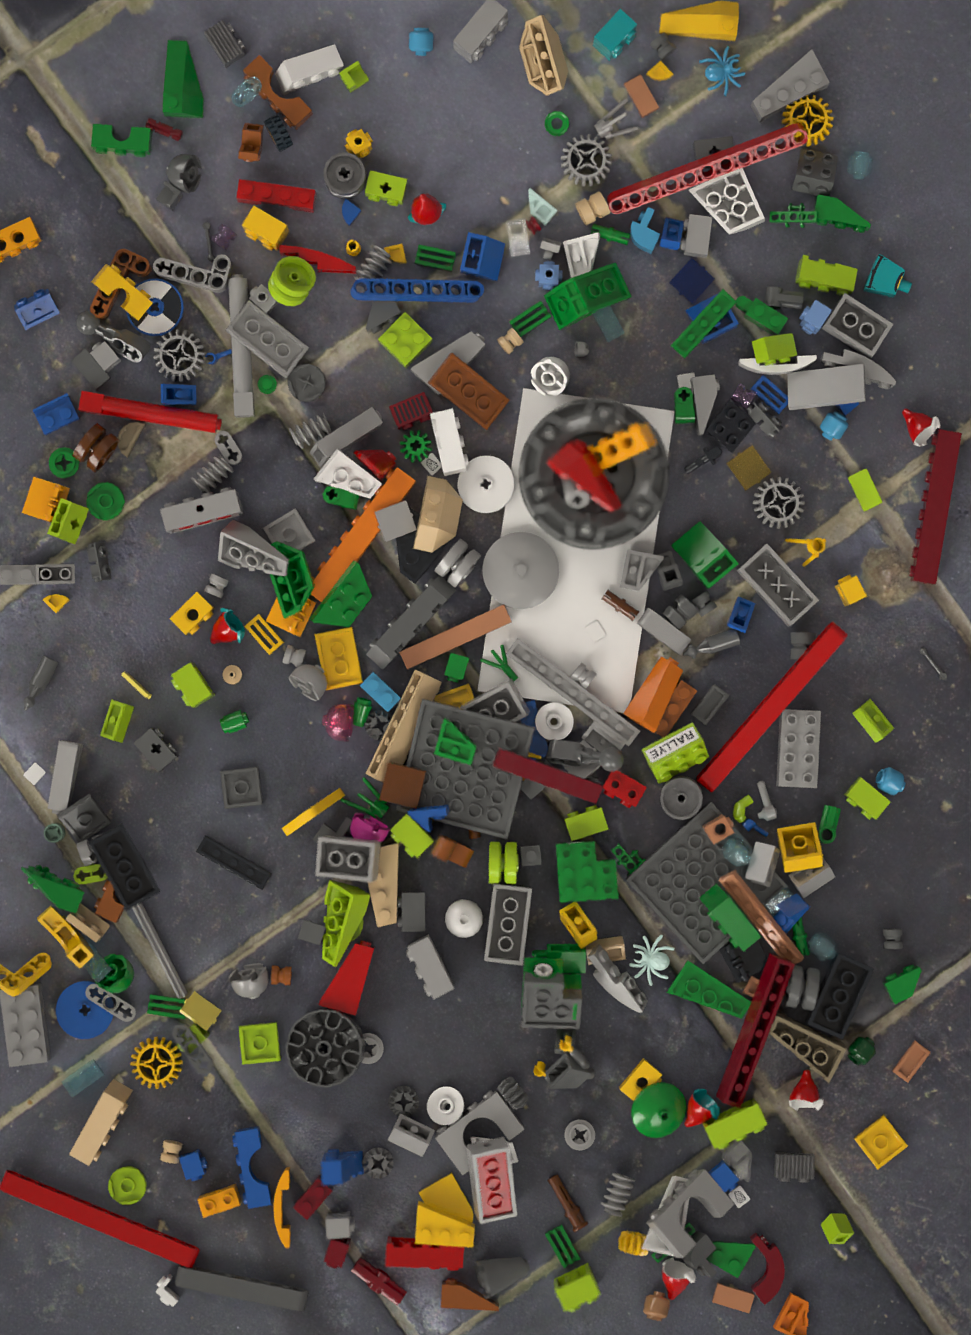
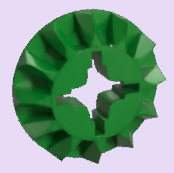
[49,448,80,478]

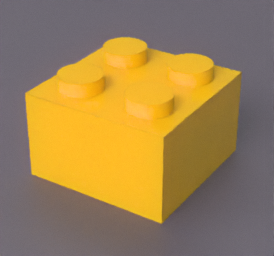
[242,205,290,251]
[777,822,823,873]

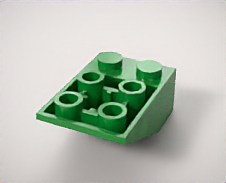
[671,521,739,590]
[21,866,84,914]

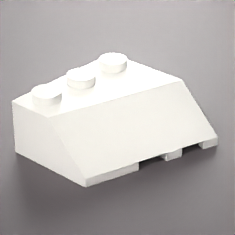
[689,168,765,235]

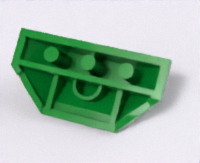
[270,541,315,619]

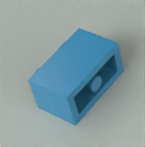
[360,672,401,712]

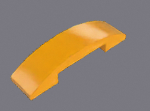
[274,1167,291,1248]

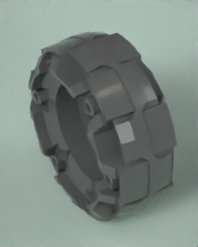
[518,398,670,550]

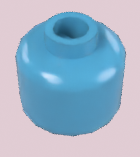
[409,28,434,56]
[820,411,849,441]
[875,767,906,795]

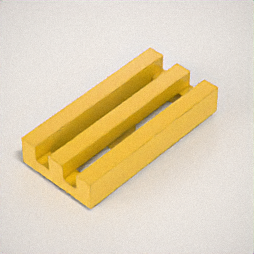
[245,614,284,655]

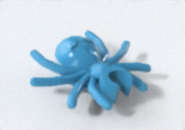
[699,46,745,96]

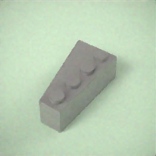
[751,49,830,123]

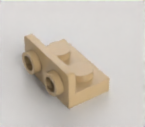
[65,903,110,943]

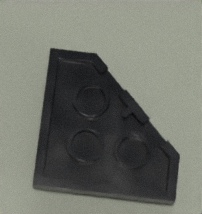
[396,506,449,584]

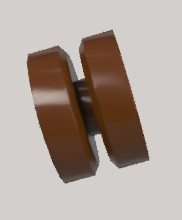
[73,423,120,473]

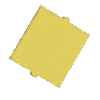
[122,671,152,699]
[179,991,222,1031]

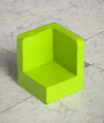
[339,61,369,93]
[821,1213,854,1244]

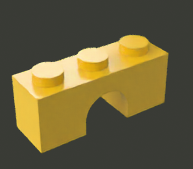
[91,264,153,321]

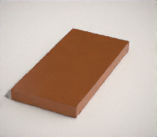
[427,352,510,430]

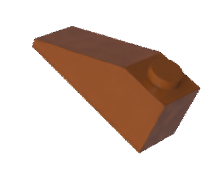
[441,1278,499,1311]

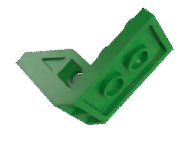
[544,262,632,330]

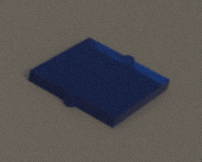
[669,258,715,304]

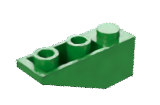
[812,194,871,233]

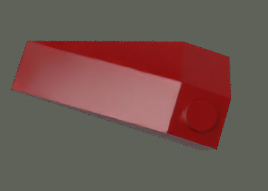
[547,439,622,512]
[353,450,397,481]

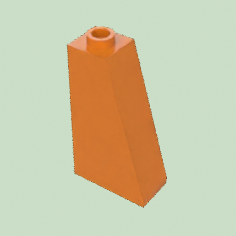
[623,657,683,733]

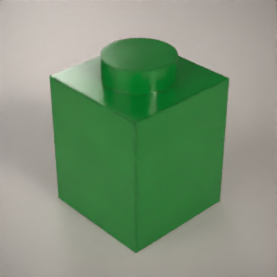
[444,653,469,683]

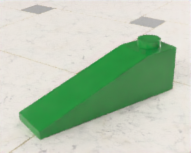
[163,40,204,118]

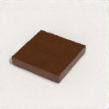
[379,762,426,809]

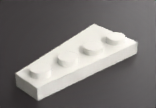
[641,1176,689,1257]

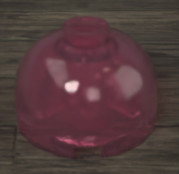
[322,703,354,742]

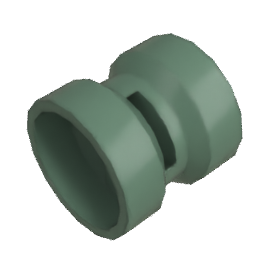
[44,823,66,843]

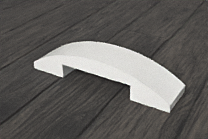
[738,355,817,375]

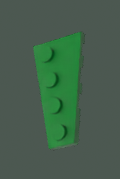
[666,960,751,1019]

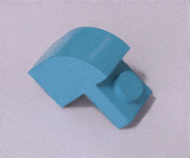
[630,207,660,254]

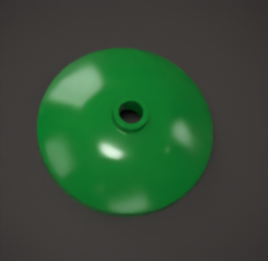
[631,1082,687,1138]

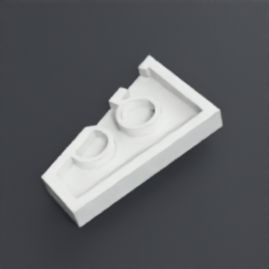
[314,449,382,498]

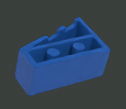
[321,1149,364,1185]

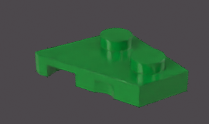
[434,718,477,765]
[706,1241,756,1278]

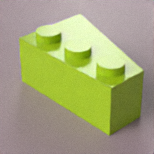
[795,255,858,296]

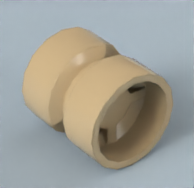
[575,191,610,226]

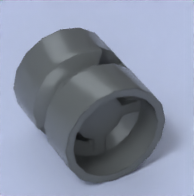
[662,594,698,630]
[790,632,816,660]

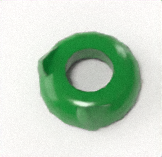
[545,111,569,136]

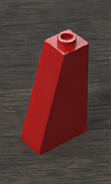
[319,940,375,1016]

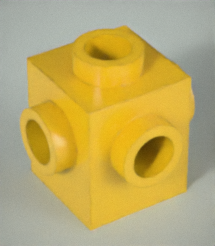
[345,129,373,158]

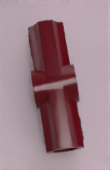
[351,1257,407,1305]

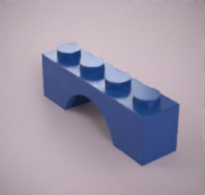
[232,1126,273,1209]

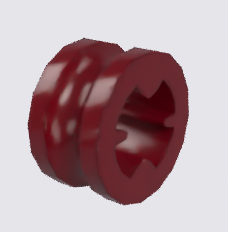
[524,216,542,235]

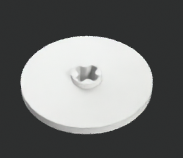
[458,456,515,513]

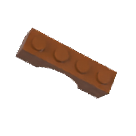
[243,55,313,130]

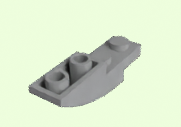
[820,349,896,389]
[0,564,75,585]
[588,944,648,1013]

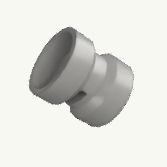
[204,573,229,598]
[283,645,307,667]
[570,662,597,689]

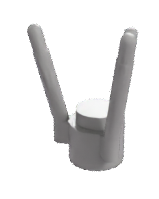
[594,98,638,140]

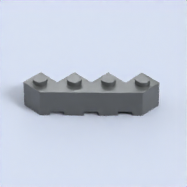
[366,575,457,670]

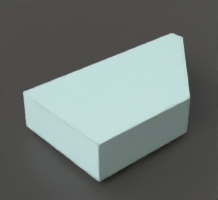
[528,188,557,226]

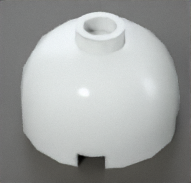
[531,357,570,396]
[445,899,483,938]

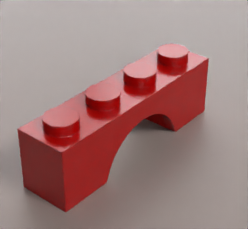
[237,179,316,213]

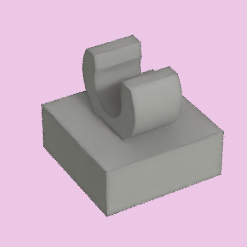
[540,237,562,260]

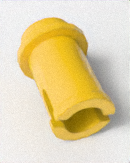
[346,239,361,256]

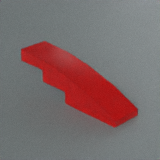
[280,245,357,274]

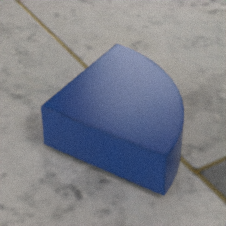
[342,199,361,226]

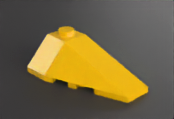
[659,1,739,41]

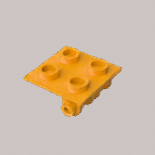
[22,477,70,522]
[266,598,316,637]

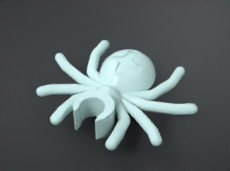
[629,935,674,986]

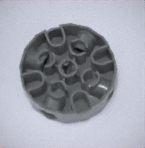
[286,1008,365,1087]

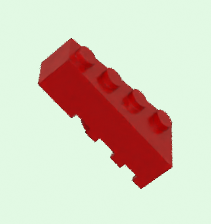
[385,1236,464,1271]

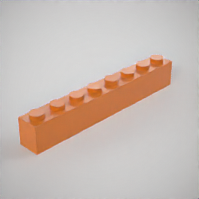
[311,467,416,602]

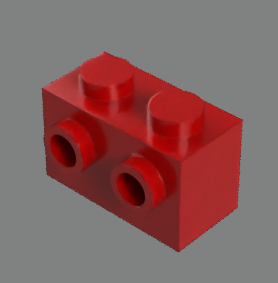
[602,770,647,808]

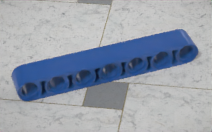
[350,278,484,303]

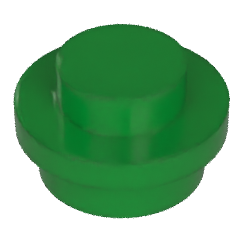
[258,375,277,394]

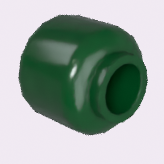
[847,1037,876,1065]

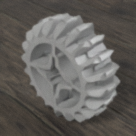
[561,134,612,187]
[153,330,206,382]
[753,477,805,529]

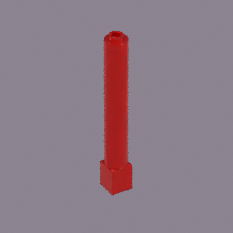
[78,391,222,434]

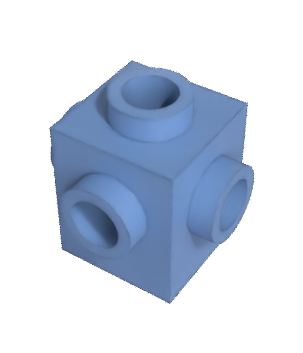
[535,261,562,290]

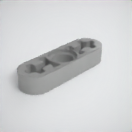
[86,983,136,1022]

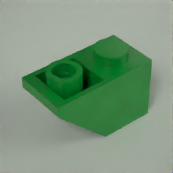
[883,964,922,1004]

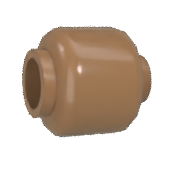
[643,1291,670,1321]

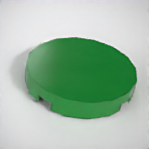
[87,482,125,521]

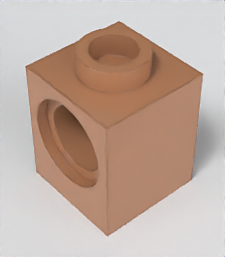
[702,815,734,844]

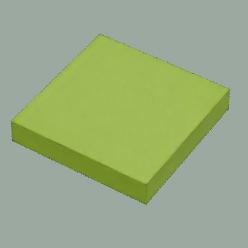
[239,1022,281,1065]

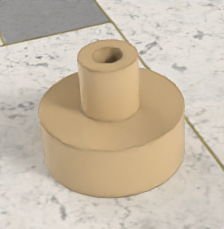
[223,665,242,684]

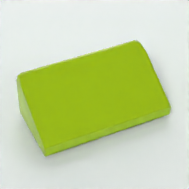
[847,469,883,512]
[852,699,894,742]
[100,700,134,743]

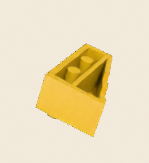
[415,1201,475,1247]

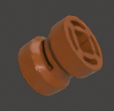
[271,965,292,986]

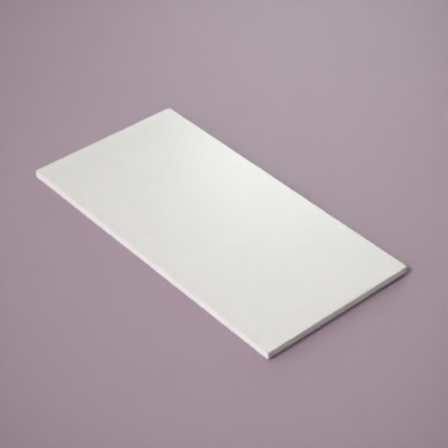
[477,388,675,713]

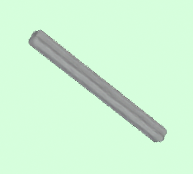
[132,903,188,999]

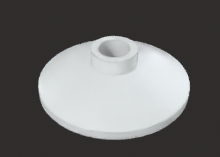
[535,702,574,740]
[427,1087,464,1125]

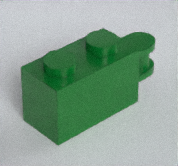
[735,296,788,336]
[532,944,586,975]

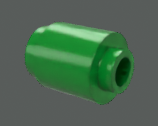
[220,709,249,734]

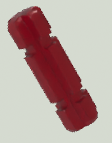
[145,118,183,141]

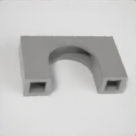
[435,1090,525,1175]
[646,1169,734,1258]

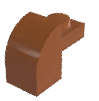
[238,123,264,162]

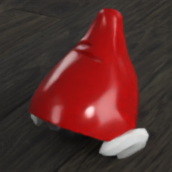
[902,408,940,447]
[789,1070,823,1111]
[662,1257,696,1300]

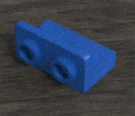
[14,289,60,330]

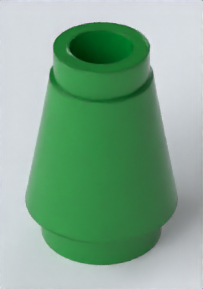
[353,697,373,727]

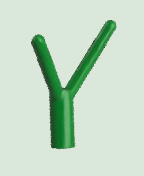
[480,645,518,682]

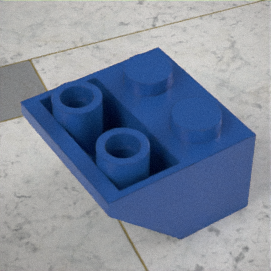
[460,232,505,281]
[685,294,739,344]

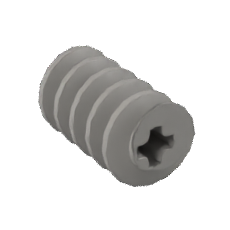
[353,245,392,280]
[289,413,332,449]
[191,454,234,493]
[562,478,590,508]
[601,1173,635,1217]

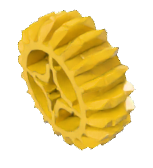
[781,95,834,146]
[130,1036,183,1089]

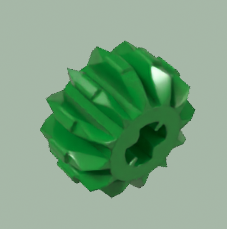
[400,430,432,463]

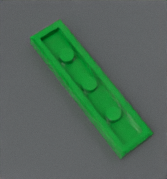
[671,289,737,359]

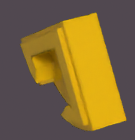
[646,60,673,81]
[384,244,407,264]
[43,594,70,613]

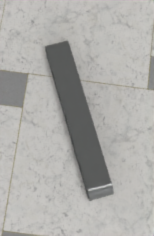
[175,1265,309,1311]

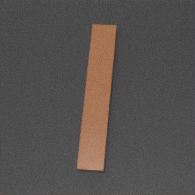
[399,605,512,670]
[719,870,804,964]

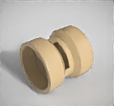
[497,328,524,355]
[160,1140,183,1164]

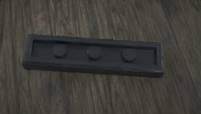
[196,835,272,890]

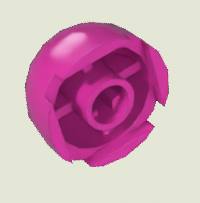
[350,813,390,843]

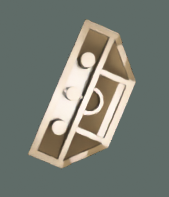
[519,15,568,95]
[413,476,463,553]

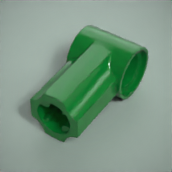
[817,805,841,844]

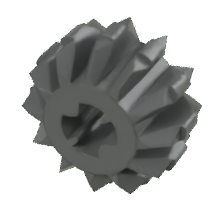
[498,1077,528,1110]

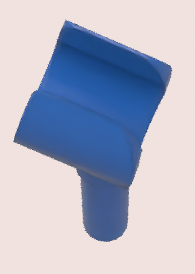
[205,349,232,365]
[742,818,768,837]

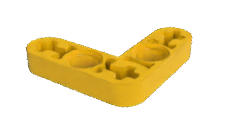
[281,788,345,836]
[0,953,52,996]

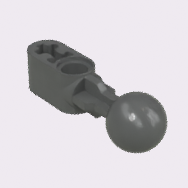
[76,310,150,363]
[545,739,624,772]

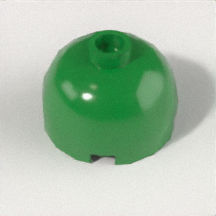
[94,954,134,993]

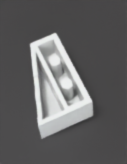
[275,44,344,95]
[430,409,469,476]

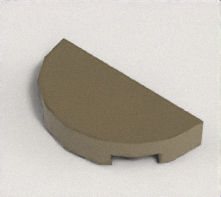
[117,422,146,458]

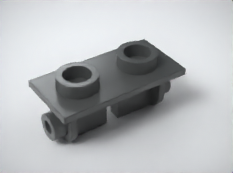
[747,400,784,438]
[87,542,112,582]

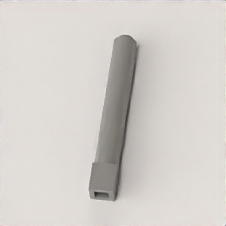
[228,274,255,418]

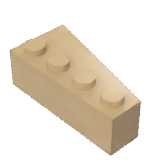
[368,843,399,927]
[69,1079,133,1166]

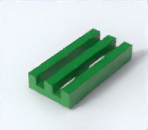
[415,244,456,272]
[509,301,552,337]
[147,994,186,1019]
[545,1224,580,1268]

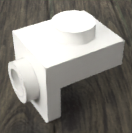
[156,1274,180,1307]

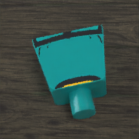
[863,254,912,297]

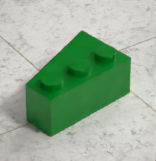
[699,883,761,952]

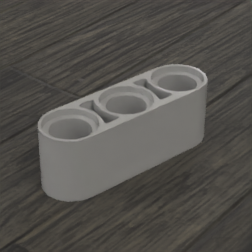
[637,608,691,655]

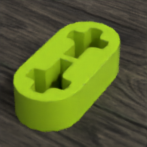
[73,864,107,884]

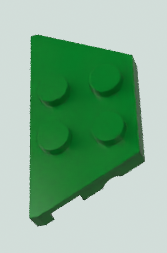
[309,560,372,627]

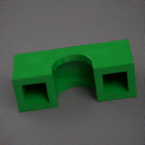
[91,124,152,157]

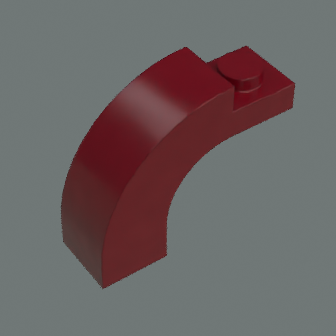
[750,1232,785,1305]

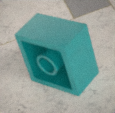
[593,9,637,61]

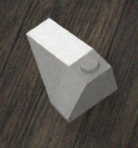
[218,520,289,576]

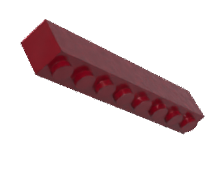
[908,429,962,585]
[716,953,795,1108]

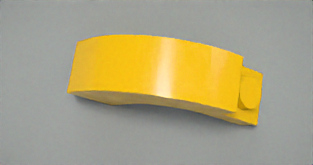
[37,905,94,969]

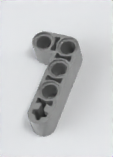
[153,254,232,293]

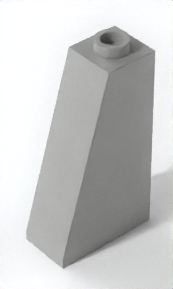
[411,331,486,397]
[310,407,383,468]
[48,740,83,814]

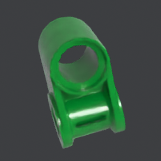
[674,387,695,424]
[323,486,360,510]

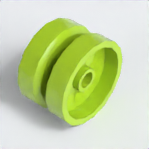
[268,256,316,306]
[489,842,518,884]

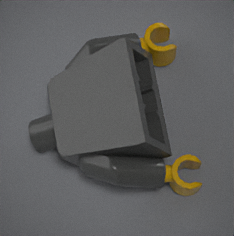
[533,1035,595,1089]

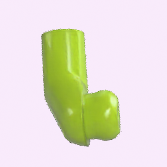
[733,794,754,823]

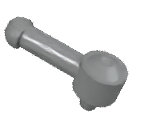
[757,781,777,821]

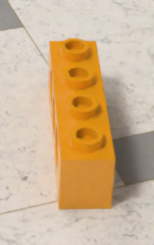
[0,217,42,263]
[587,422,657,470]

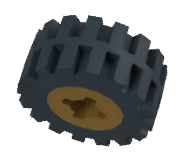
[264,114,293,152]

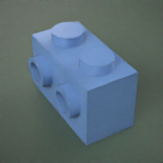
[799,300,832,335]

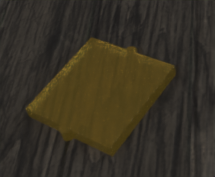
[726,446,772,491]

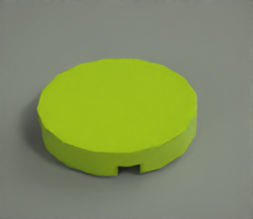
[108,1166,147,1205]

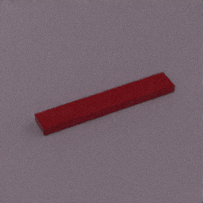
[492,747,603,804]

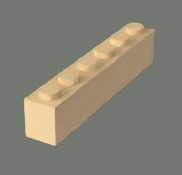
[366,670,442,782]

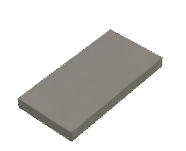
[225,300,309,378]
[787,364,866,410]

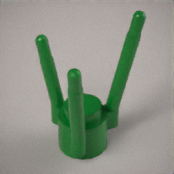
[340,777,389,819]

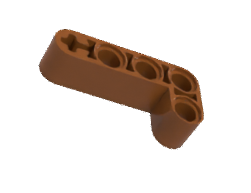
[90,249,152,320]
[431,835,474,868]

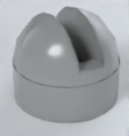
[575,341,589,357]

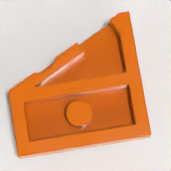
[773,1292,809,1335]

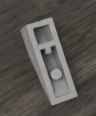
[690,374,720,436]

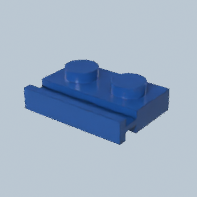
[33,393,80,435]

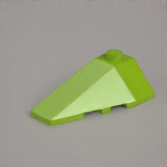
[322,880,370,967]

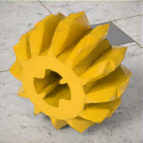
[618,1230,649,1256]

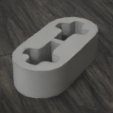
[215,431,242,465]

